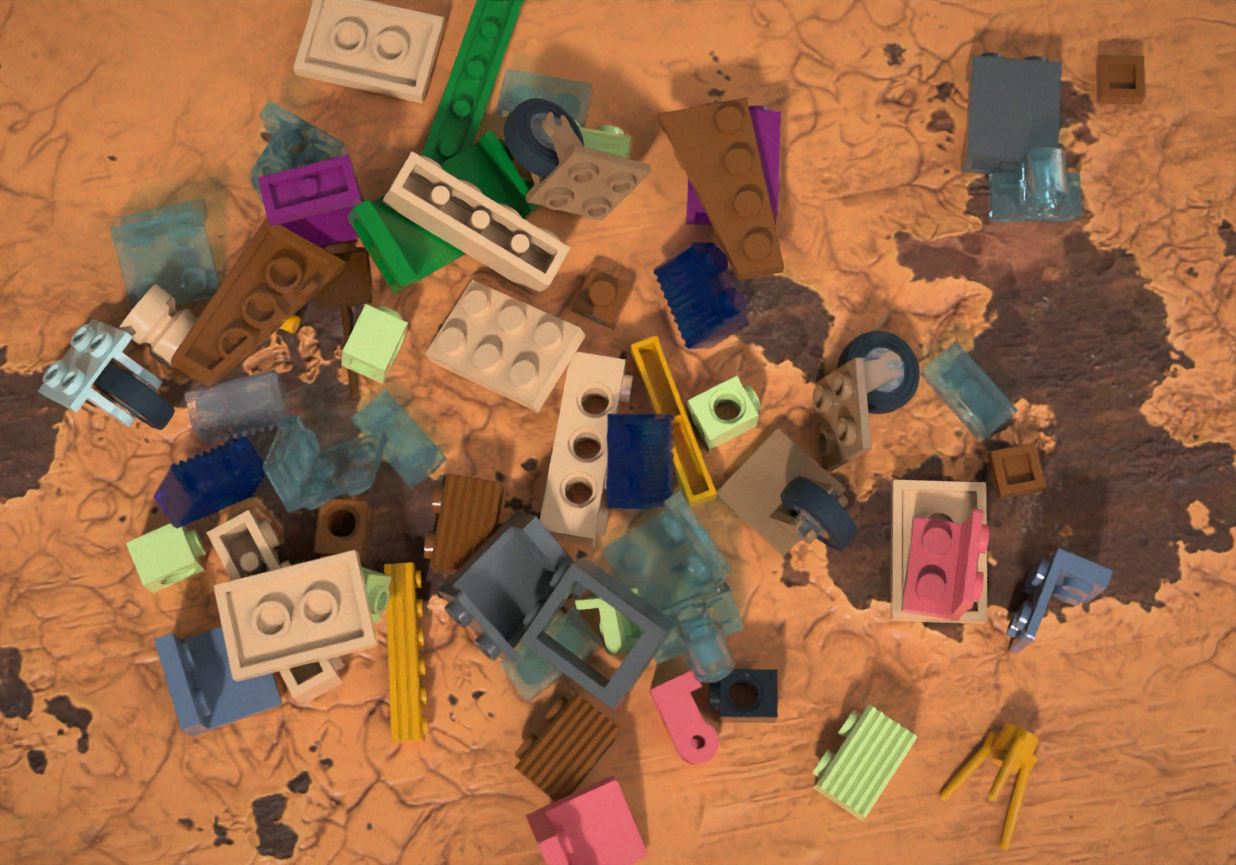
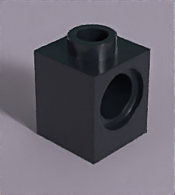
[709,669,778,723]

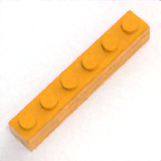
[630,335,717,509]
[384,562,429,744]

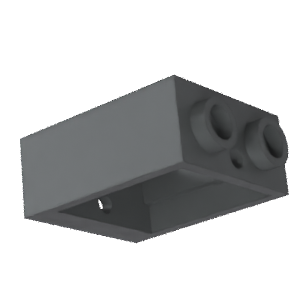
[520,556,677,710]

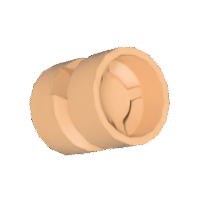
[118,284,199,370]

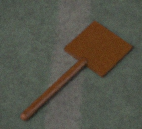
[316,251,372,401]

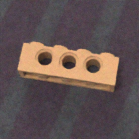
[540,351,633,548]

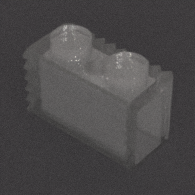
[185,369,292,446]

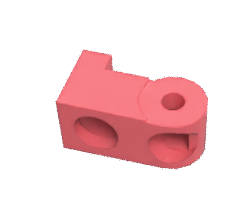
[649,669,719,765]

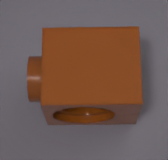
[313,492,373,565]

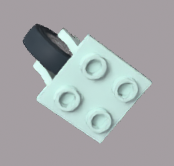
[38,319,175,430]

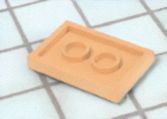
[293,0,445,104]
[424,280,586,412]
[890,479,987,624]
[214,550,379,682]

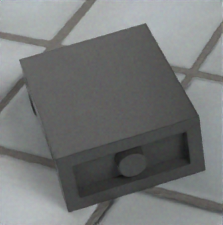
[960,52,1062,179]
[438,511,587,664]

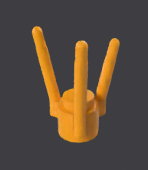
[939,723,1039,850]

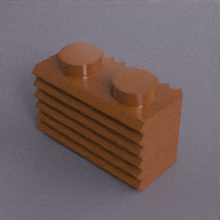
[424,474,504,575]
[514,693,621,802]

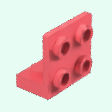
[901,509,990,621]
[525,776,647,865]

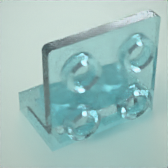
[110,198,220,309]
[262,414,388,513]
[602,492,732,618]

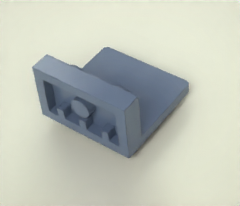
[1006,548,1113,653]
[154,626,282,736]

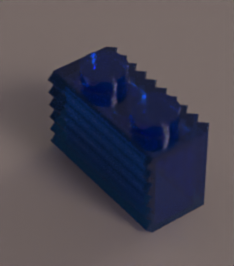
[653,242,749,349]
[606,413,675,509]
[154,435,268,529]

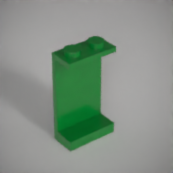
[347,129,539,295]

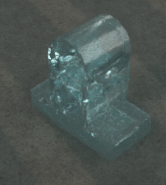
[250,101,348,206]
[987,147,1082,222]
[654,582,744,683]

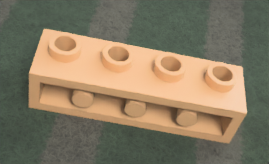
[381,152,570,296]
[206,510,345,705]

